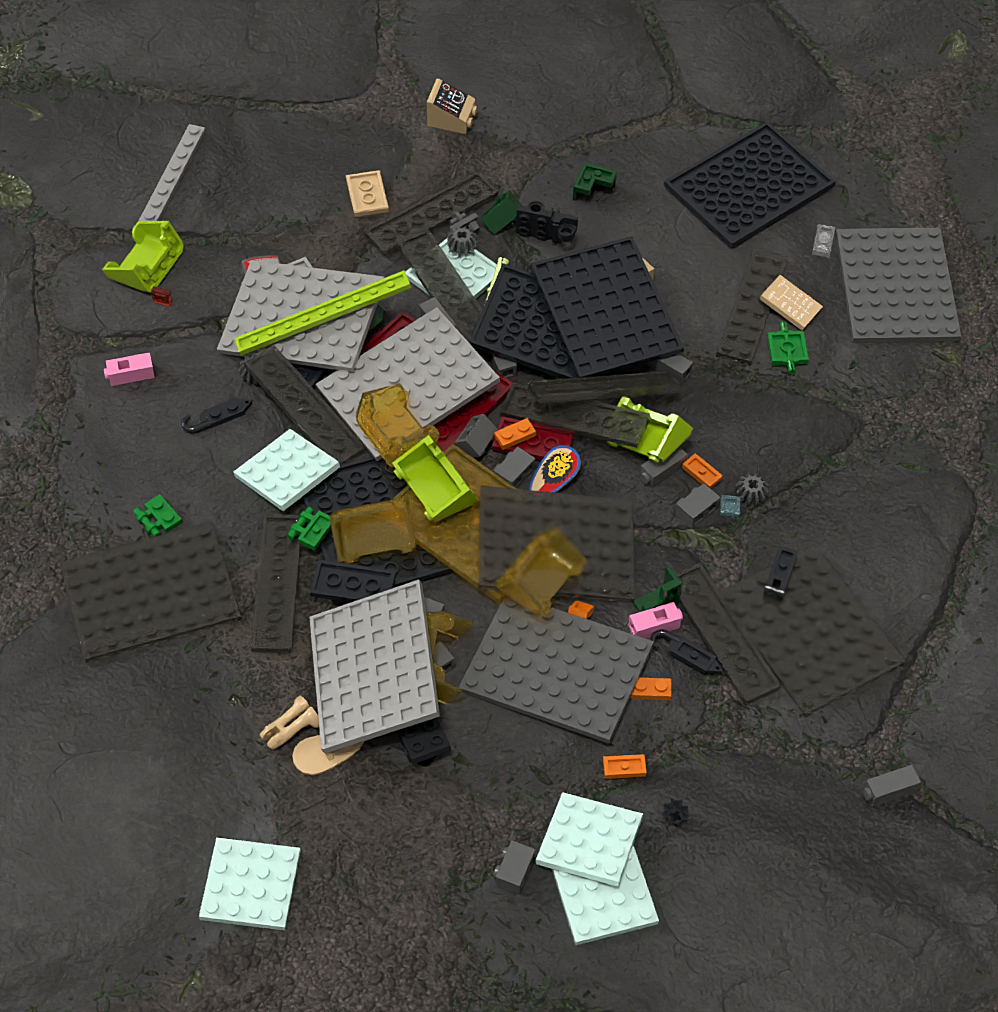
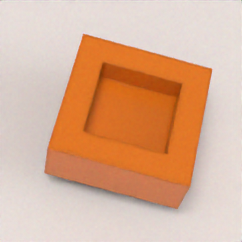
[568,600,594,619]

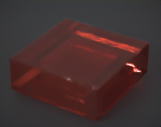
[151,286,172,306]

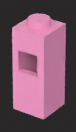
[104,352,155,386]
[628,602,683,639]

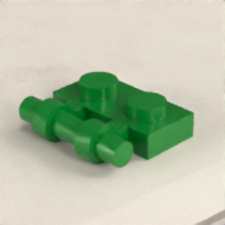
[133,494,182,538]
[287,507,335,551]

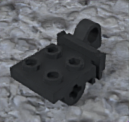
[516,200,578,245]
[396,717,451,764]

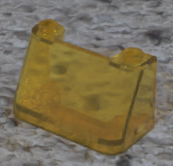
[356,383,440,467]
[329,497,416,564]
[495,526,587,616]

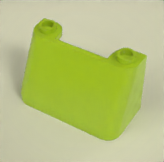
[102,221,184,292]
[602,396,694,463]
[392,435,479,522]

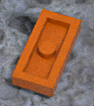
[494,418,536,450]
[682,453,723,489]
[630,677,671,700]
[603,754,647,779]

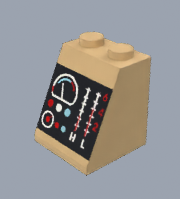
[427,79,478,134]

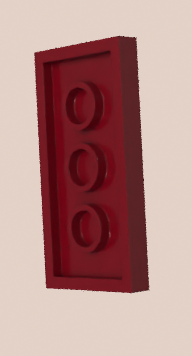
[492,416,574,461]

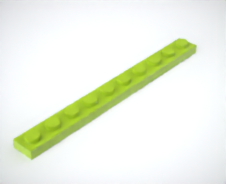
[234,270,412,356]

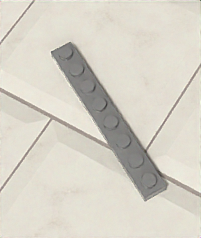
[139,124,206,221]

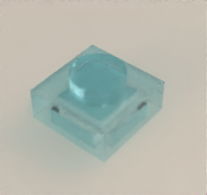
[720,495,741,517]

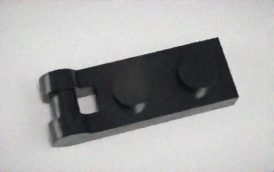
[764,546,798,599]

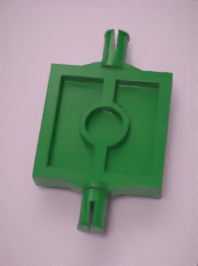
[767,321,809,374]

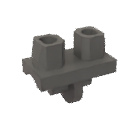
[447,211,480,235]

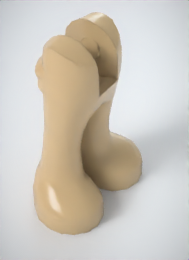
[260,696,319,750]

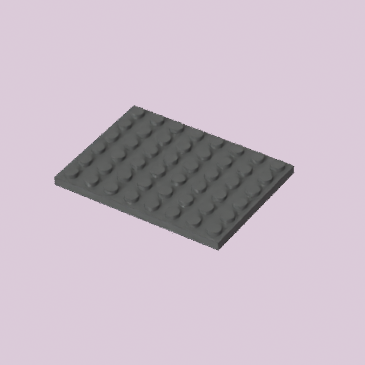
[835,227,961,343]
[458,592,654,744]

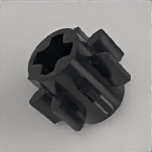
[662,798,688,826]

